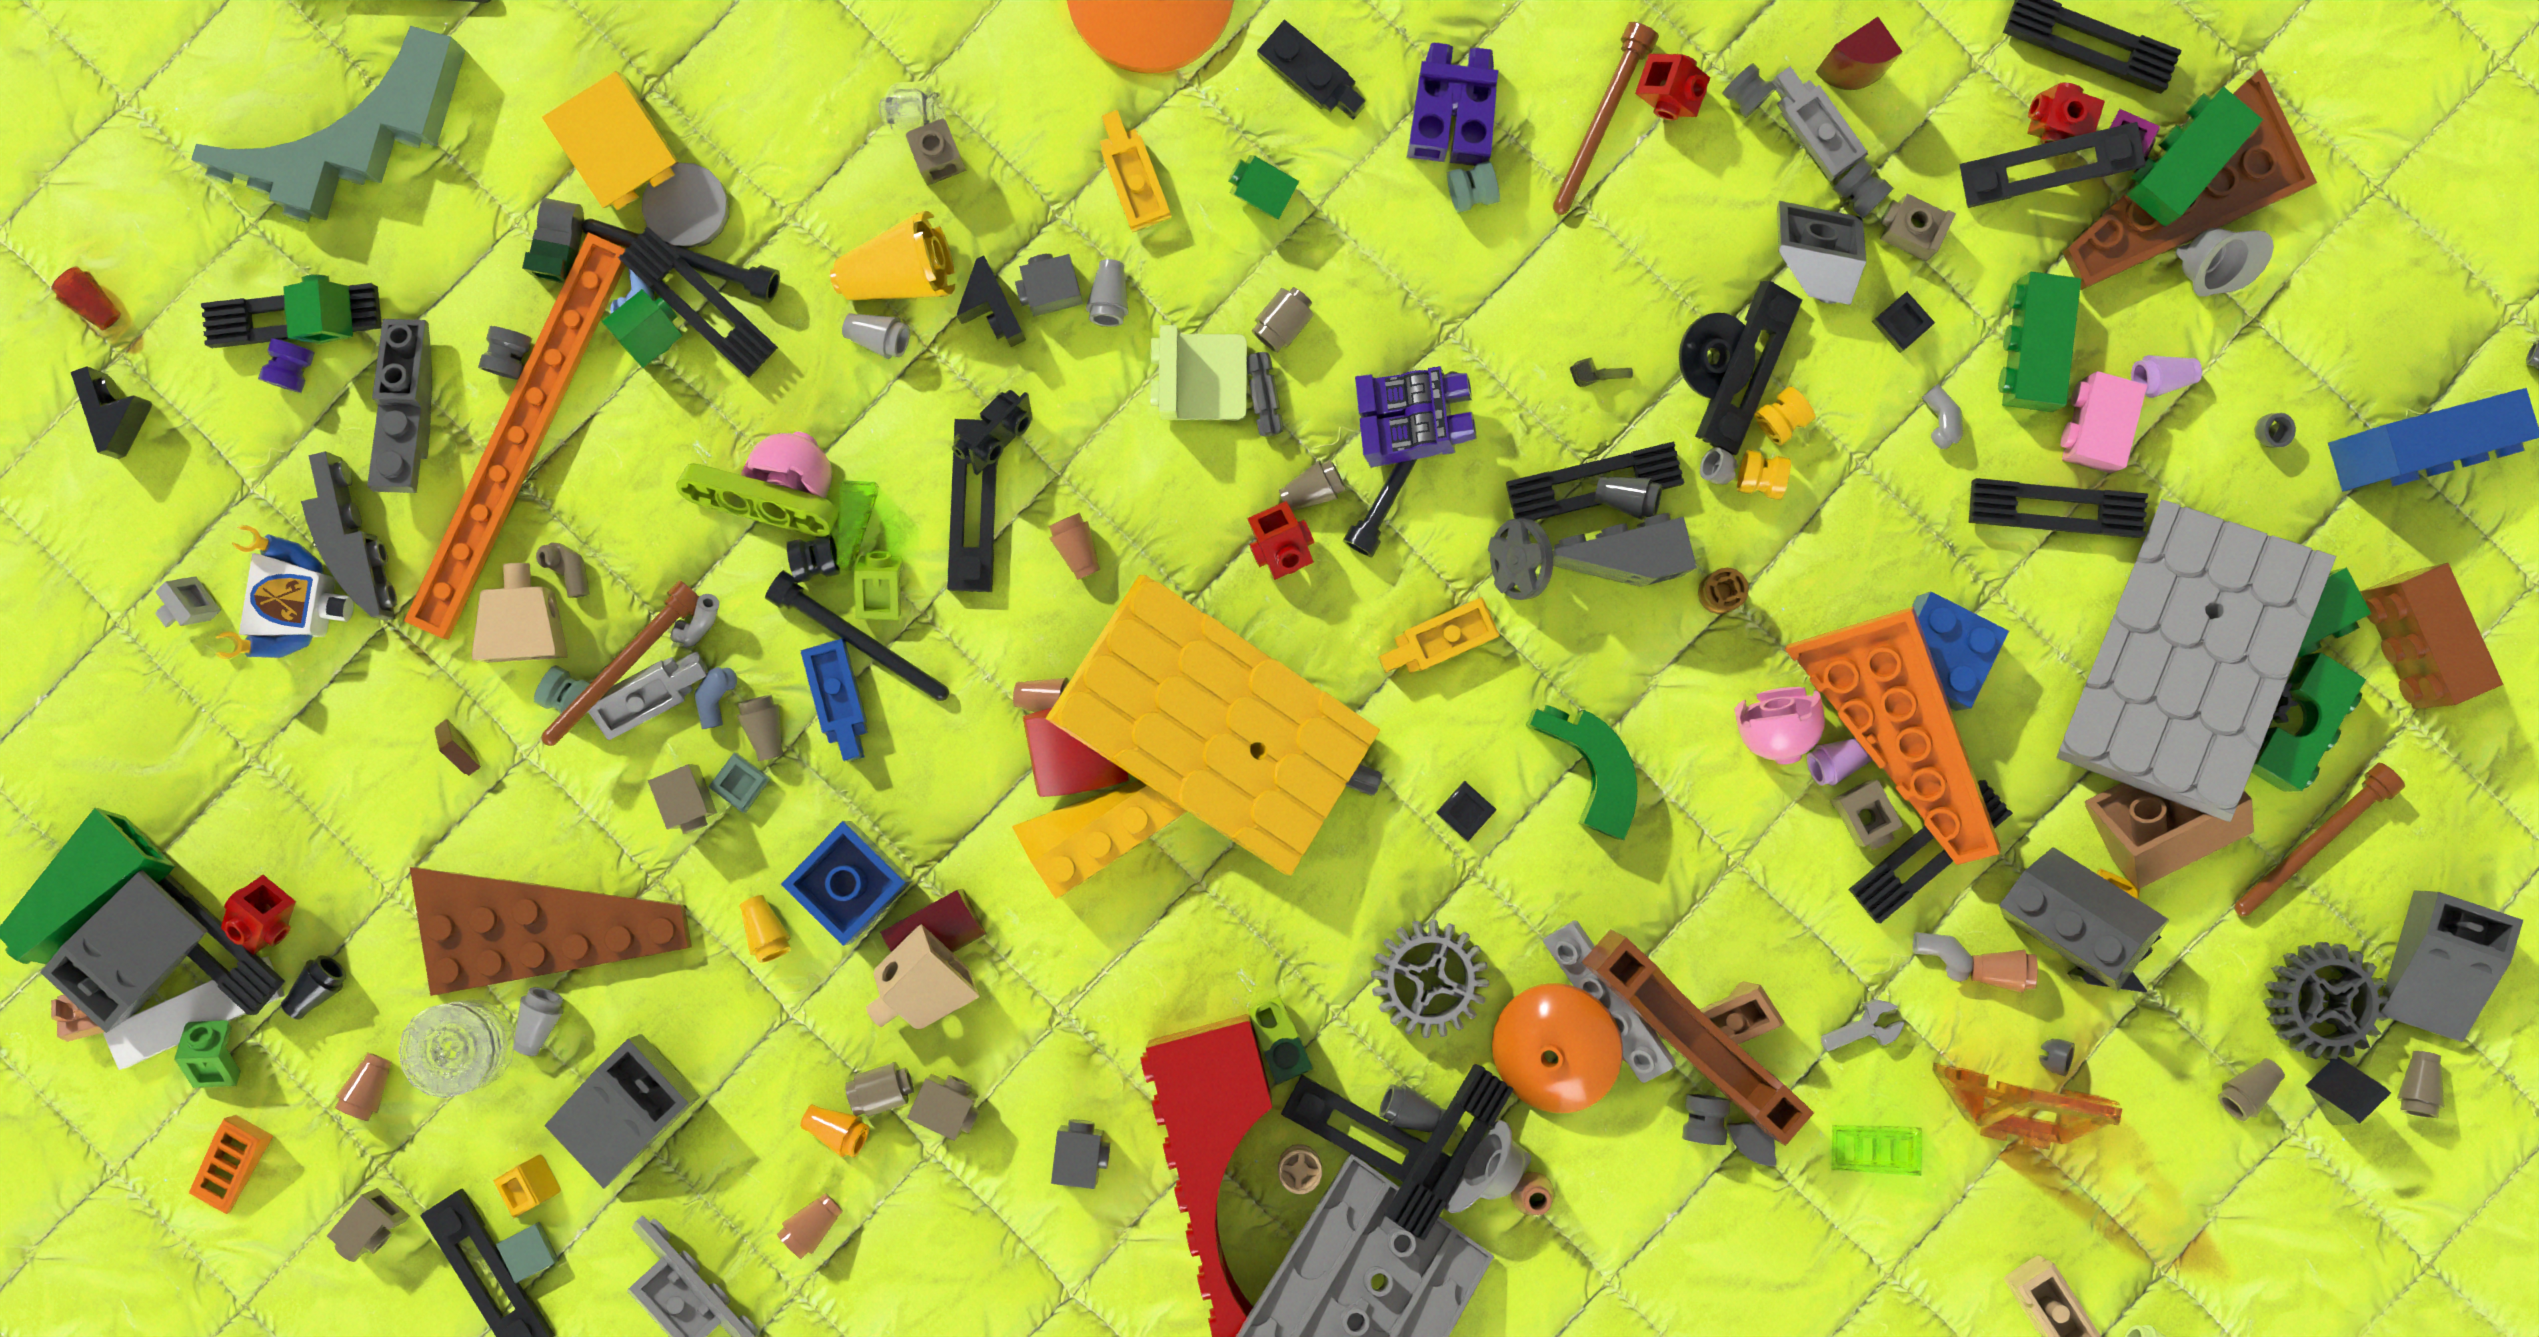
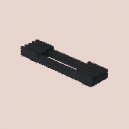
[2003,0,2182,94]
[1959,122,2145,208]
[618,226,778,378]
[1695,281,1803,455]
[201,283,382,349]
[947,419,998,592]
[1506,442,1685,521]
[1969,478,2148,538]
[1848,780,2013,924]
[157,874,285,1015]
[1384,1064,1514,1241]
[1281,1075,1451,1191]
[420,1188,555,1337]

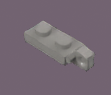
[1771,66,1868,182]
[588,652,707,740]

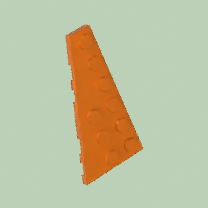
[1785,606,2001,865]

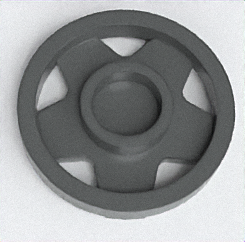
[1488,518,1553,600]

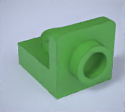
[174,1020,241,1088]

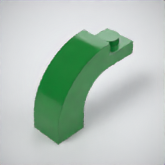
[1526,705,1638,840]

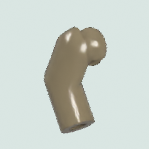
[536,543,590,598]

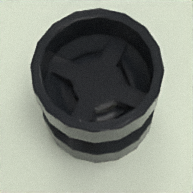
[786,533,840,583]

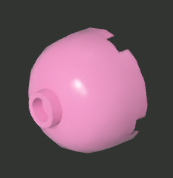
[741,432,832,499]
[1734,687,1825,764]

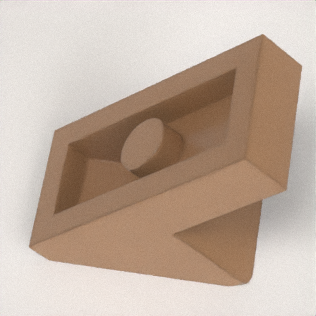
[1699,981,1784,1045]

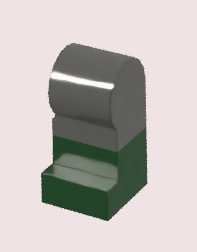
[522,198,584,284]

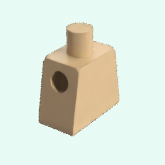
[472,563,568,663]
[866,924,979,1029]

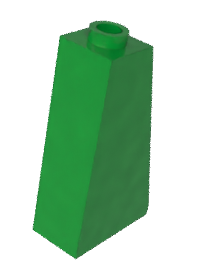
[0,808,175,964]

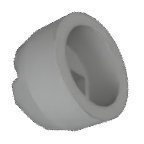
[1700,447,1738,485]

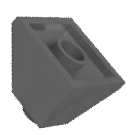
[1777,201,1866,305]

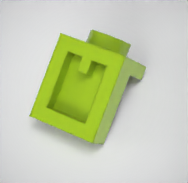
[854,551,903,620]

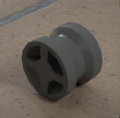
[1722,63,1777,118]

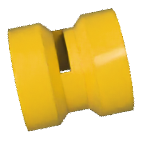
[1754,386,1816,446]
[1737,450,1791,500]

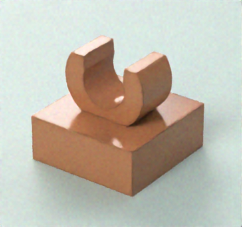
[51,995,104,1042]

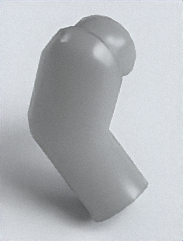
[1922,384,1963,449]
[670,594,719,647]
[1913,932,1973,982]

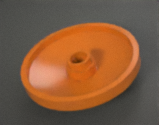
[1067,0,1234,73]

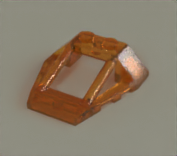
[1932,1062,2122,1150]

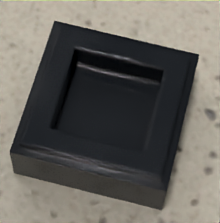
[1872,291,1935,353]
[1435,781,1497,842]

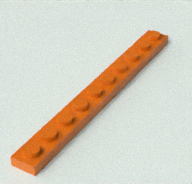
[404,232,626,640]

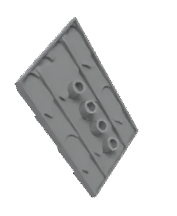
[2056,499,2336,822]
[1236,1153,1494,1337]

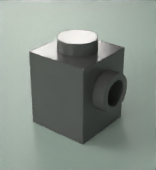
[1015,254,1083,317]
[1051,1119,1110,1189]

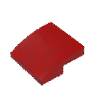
[1022,707,1129,797]

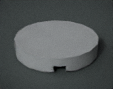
[642,163,729,249]

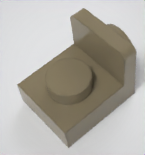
[906,119,967,186]

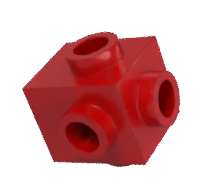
[1635,54,1711,121]
[2027,82,2105,144]
[1247,501,1315,580]
[221,875,296,955]

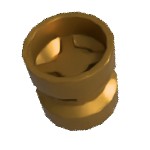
[1698,567,1749,614]

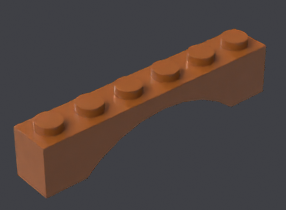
[1581,929,1814,1146]

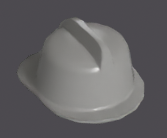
[2176,228,2274,297]
[1444,1120,1531,1213]

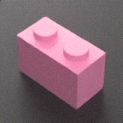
[2060,371,2147,474]

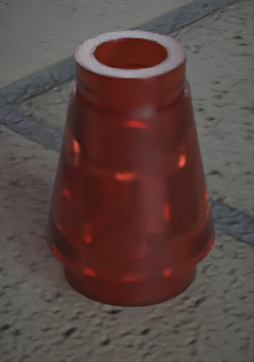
[51,266,121,331]

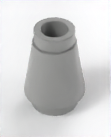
[1086,259,1128,327]
[842,313,910,359]
[512,987,564,1056]

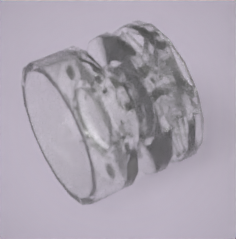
[398,998,515,1098]

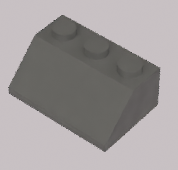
[1999,847,2169,992]

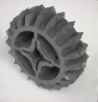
[2263,942,2390,1061]

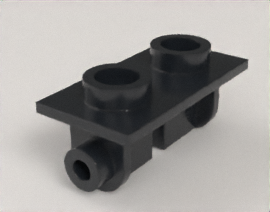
[952,390,1033,475]

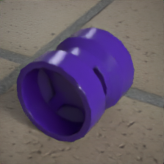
[258,338,315,393]

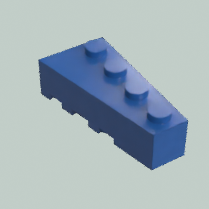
[2328,388,2539,492]

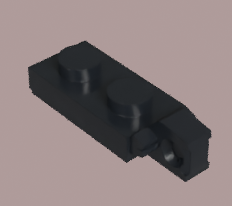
[1257,19,1365,120]

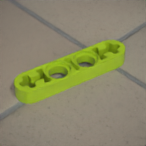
[676,463,839,537]

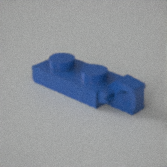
[801,639,868,762]

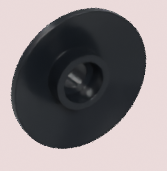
[1679,313,1755,399]

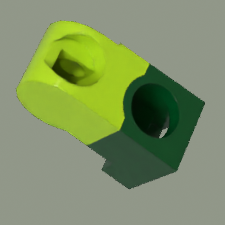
[1248,995,1314,1085]

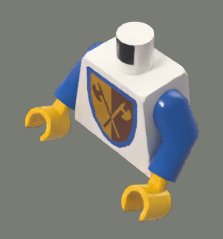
[216,525,354,659]

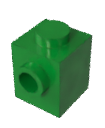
[1228,155,1299,220]
[283,275,353,344]
[602,289,683,368]

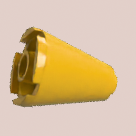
[830,210,955,300]

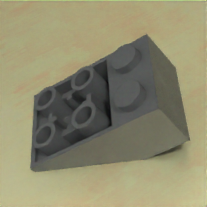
[1552,513,1697,587]
[40,870,208,1033]
[2379,890,2523,1042]
[544,1034,701,1189]

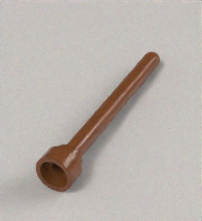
[1553,22,1659,215]
[541,580,699,746]
[2234,762,2405,917]

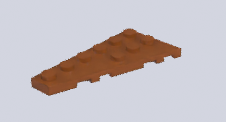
[2063,68,2317,290]
[409,867,692,996]

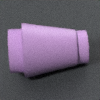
[2131,355,2202,398]
[1807,738,1873,786]

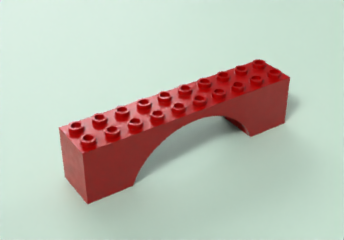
[1140,1013,1272,1337]

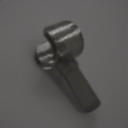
[1570,357,1633,387]

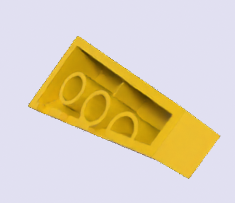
[1012,780,1188,899]

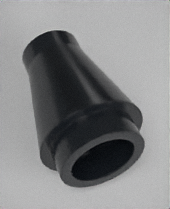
[281,955,346,1020]

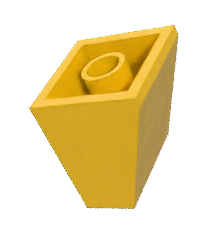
[542,71,679,211]

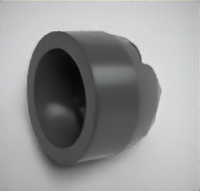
[2254,413,2296,448]
[2039,1039,2075,1077]

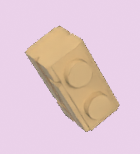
[2003,1255,2101,1337]

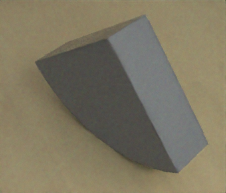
[1726,1122,1776,1166]

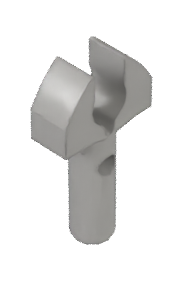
[1821,999,1904,1051]

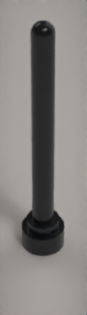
[582,218,780,303]
[1343,371,1457,558]
[765,570,949,701]

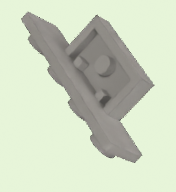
[1543,920,1676,1083]
[627,1215,760,1337]

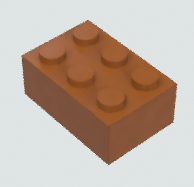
[2360,563,2504,709]

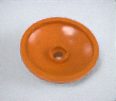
[1492,983,1623,1113]

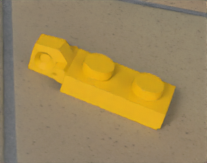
[1100,110,1172,233]
[1378,597,1500,674]

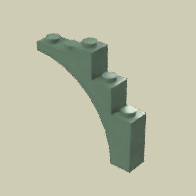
[191,26,466,223]

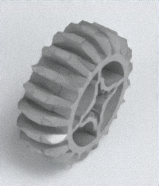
[1371,919,1489,1038]

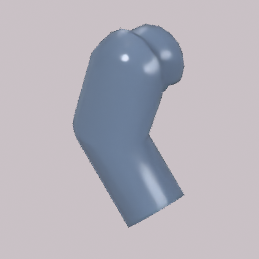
[695,667,737,729]

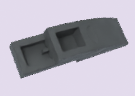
[367,319,432,493]
[301,451,397,621]

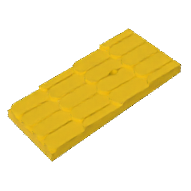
[1045,575,1380,876]

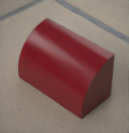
[1815,17,1903,90]
[880,888,987,953]

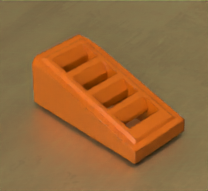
[189,1115,273,1214]

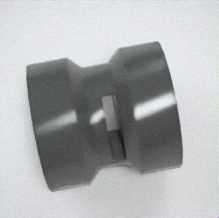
[1833,158,1894,219]
[478,326,532,380]
[1682,1094,1731,1145]

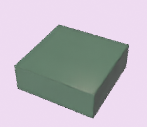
[709,752,771,813]
[496,1222,559,1284]

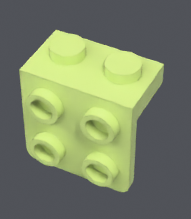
[1151,325,1247,420]

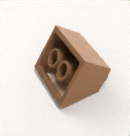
[2085,783,2254,889]

